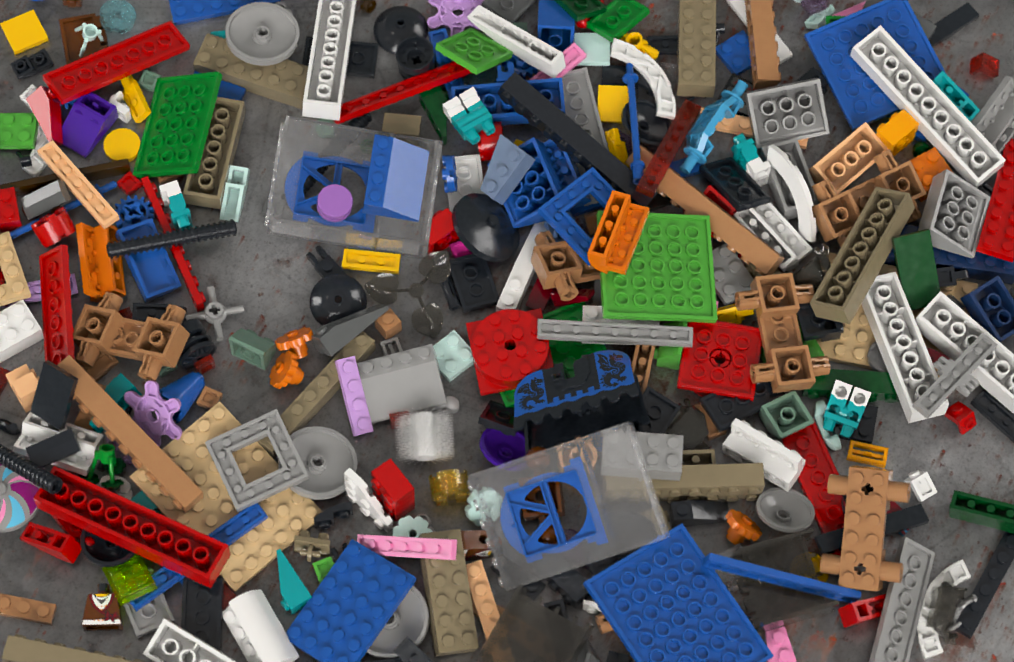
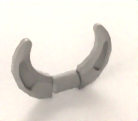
[946,594,978,631]

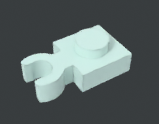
[804,3,835,29]

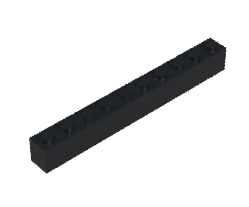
[498,72,657,207]

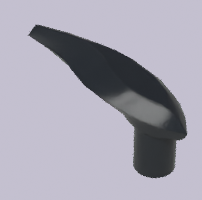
[0,418,21,435]

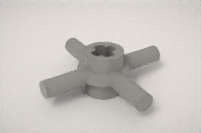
[186,286,244,341]

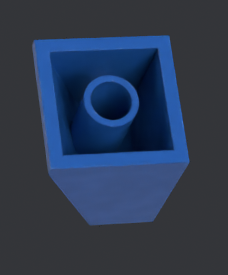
[537,0,575,52]

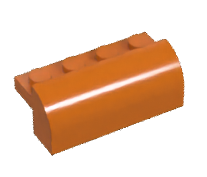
[587,190,650,275]
[76,222,126,303]

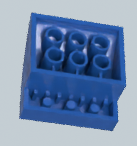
[487,137,592,228]

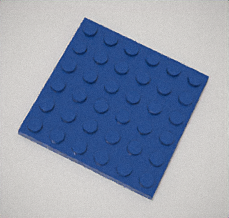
[804,0,946,131]

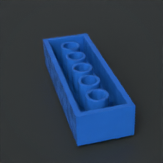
[451,78,565,130]

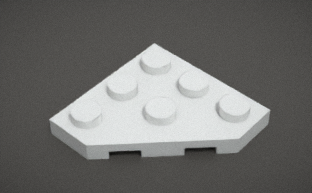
[344,468,393,532]

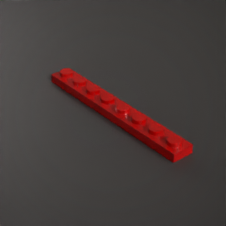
[333,61,471,125]
[141,176,206,312]

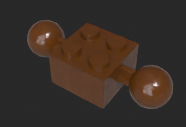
[519,446,565,544]

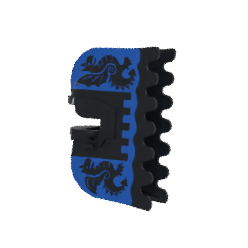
[513,350,651,454]

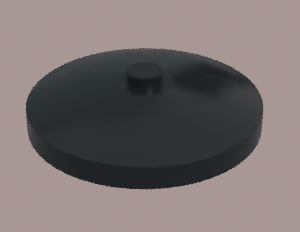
[452,193,520,262]

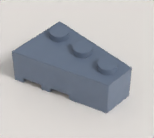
[480,134,536,205]

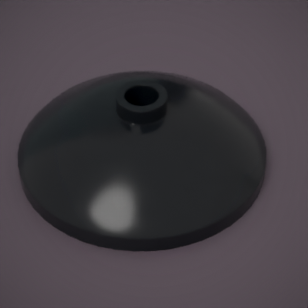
[374,6,428,55]
[621,99,673,147]
[310,274,367,325]
[80,530,135,567]

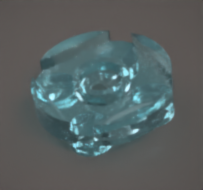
[99,0,137,34]

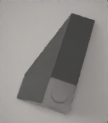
[312,304,390,357]

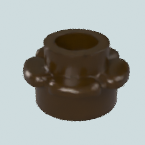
[360,0,377,13]

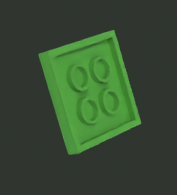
[435,27,513,75]

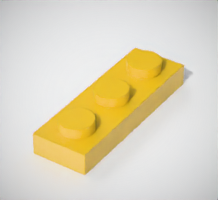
[342,248,401,274]

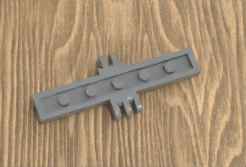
[912,333,998,419]

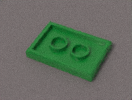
[586,0,650,42]

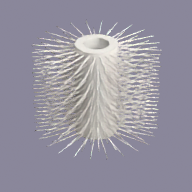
[395,407,455,465]

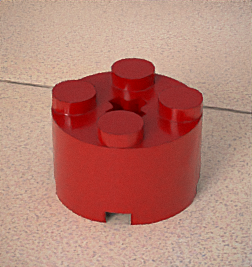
[478,121,504,162]
[31,206,76,248]

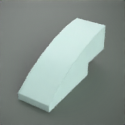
[219,165,250,223]

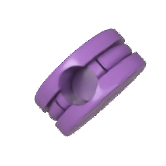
[317,184,353,222]

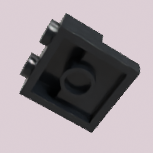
[796,303,844,342]

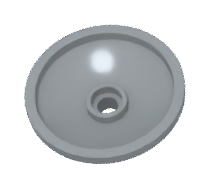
[756,487,815,533]

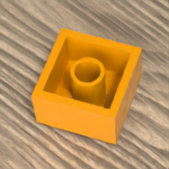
[876,109,919,157]

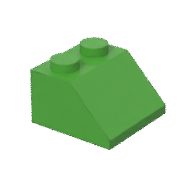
[654,322,687,370]

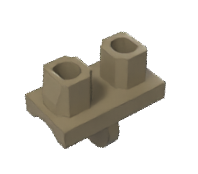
[294,530,331,562]

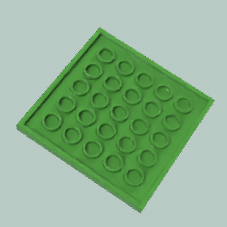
[597,210,718,323]

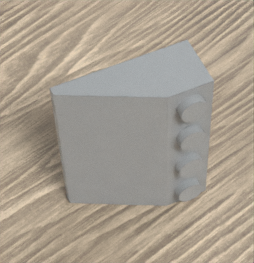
[744,78,830,148]
[918,169,991,258]
[357,344,447,424]

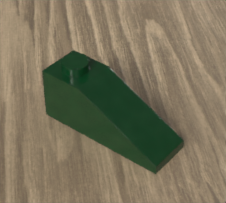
[419,85,449,145]

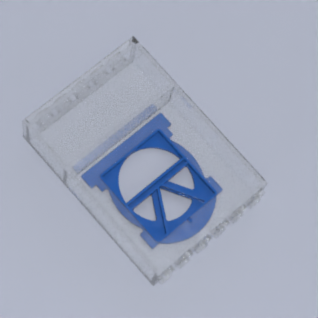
[264,116,443,259]
[467,422,671,591]

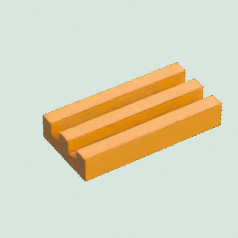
[846,440,889,468]

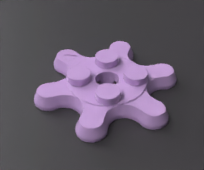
[427,0,484,36]
[124,380,182,447]

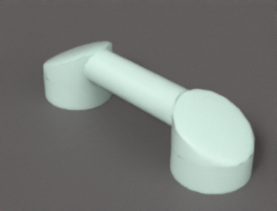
[814,400,842,451]

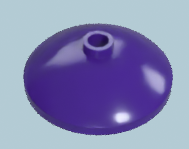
[479,428,529,471]

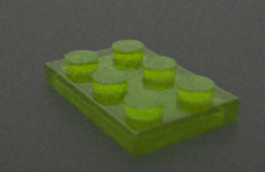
[102,554,157,606]

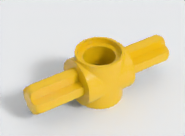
[619,32,659,59]

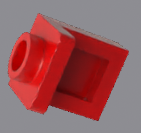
[945,401,977,435]

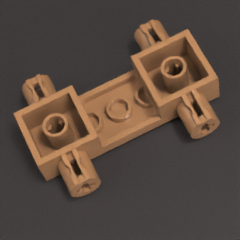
[811,149,926,247]
[531,231,600,301]
[735,273,831,393]
[73,292,190,381]
[820,465,911,592]

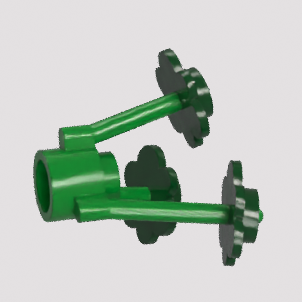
[78,444,126,490]

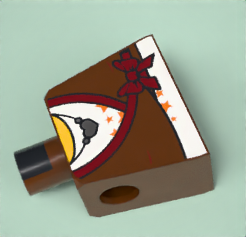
[461,530,502,562]
[82,583,123,631]

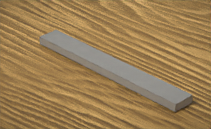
[537,319,693,348]

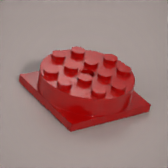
[466,308,554,396]
[676,321,762,401]

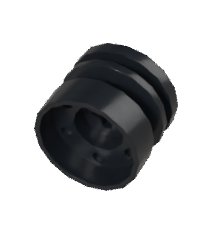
[395,36,437,80]
[178,319,217,370]

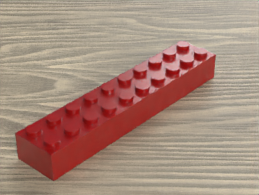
[33,466,231,588]

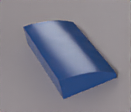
[115,218,182,303]

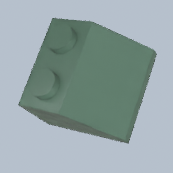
[229,328,276,370]
[758,390,815,440]

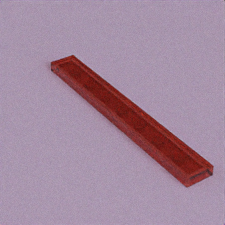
[635,99,702,198]

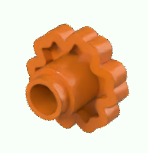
[275,327,314,360]
[269,350,304,389]
[725,509,762,545]

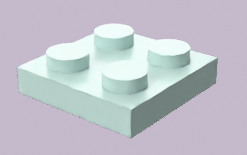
[433,330,474,383]

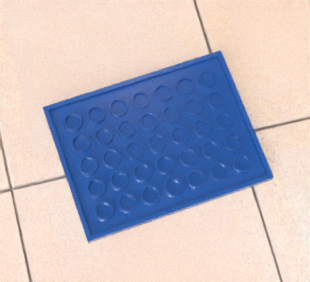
[583,524,774,662]

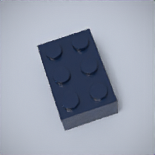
[960,275,1014,342]

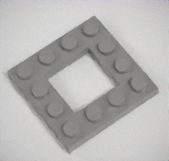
[205,409,310,512]

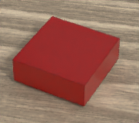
[117,171,142,196]

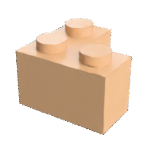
[5,364,40,413]

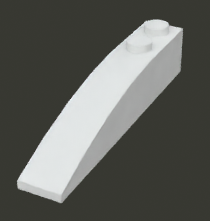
[467,5,566,78]
[496,221,547,312]

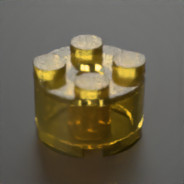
[428,469,471,506]

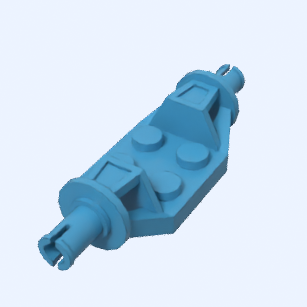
[679,80,748,175]

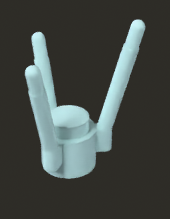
[74,23,104,58]

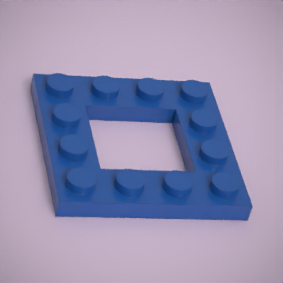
[537,167,615,266]

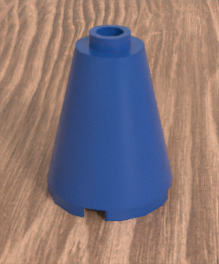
[159,372,205,423]

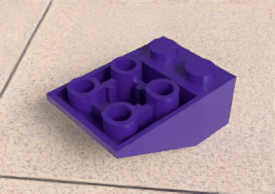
[62,92,119,158]

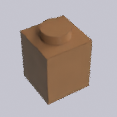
[375,308,402,340]

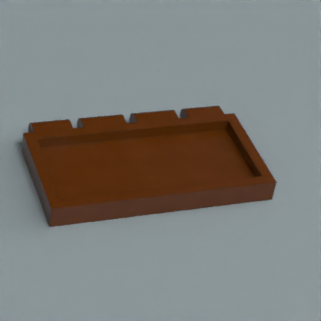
[59,13,109,64]

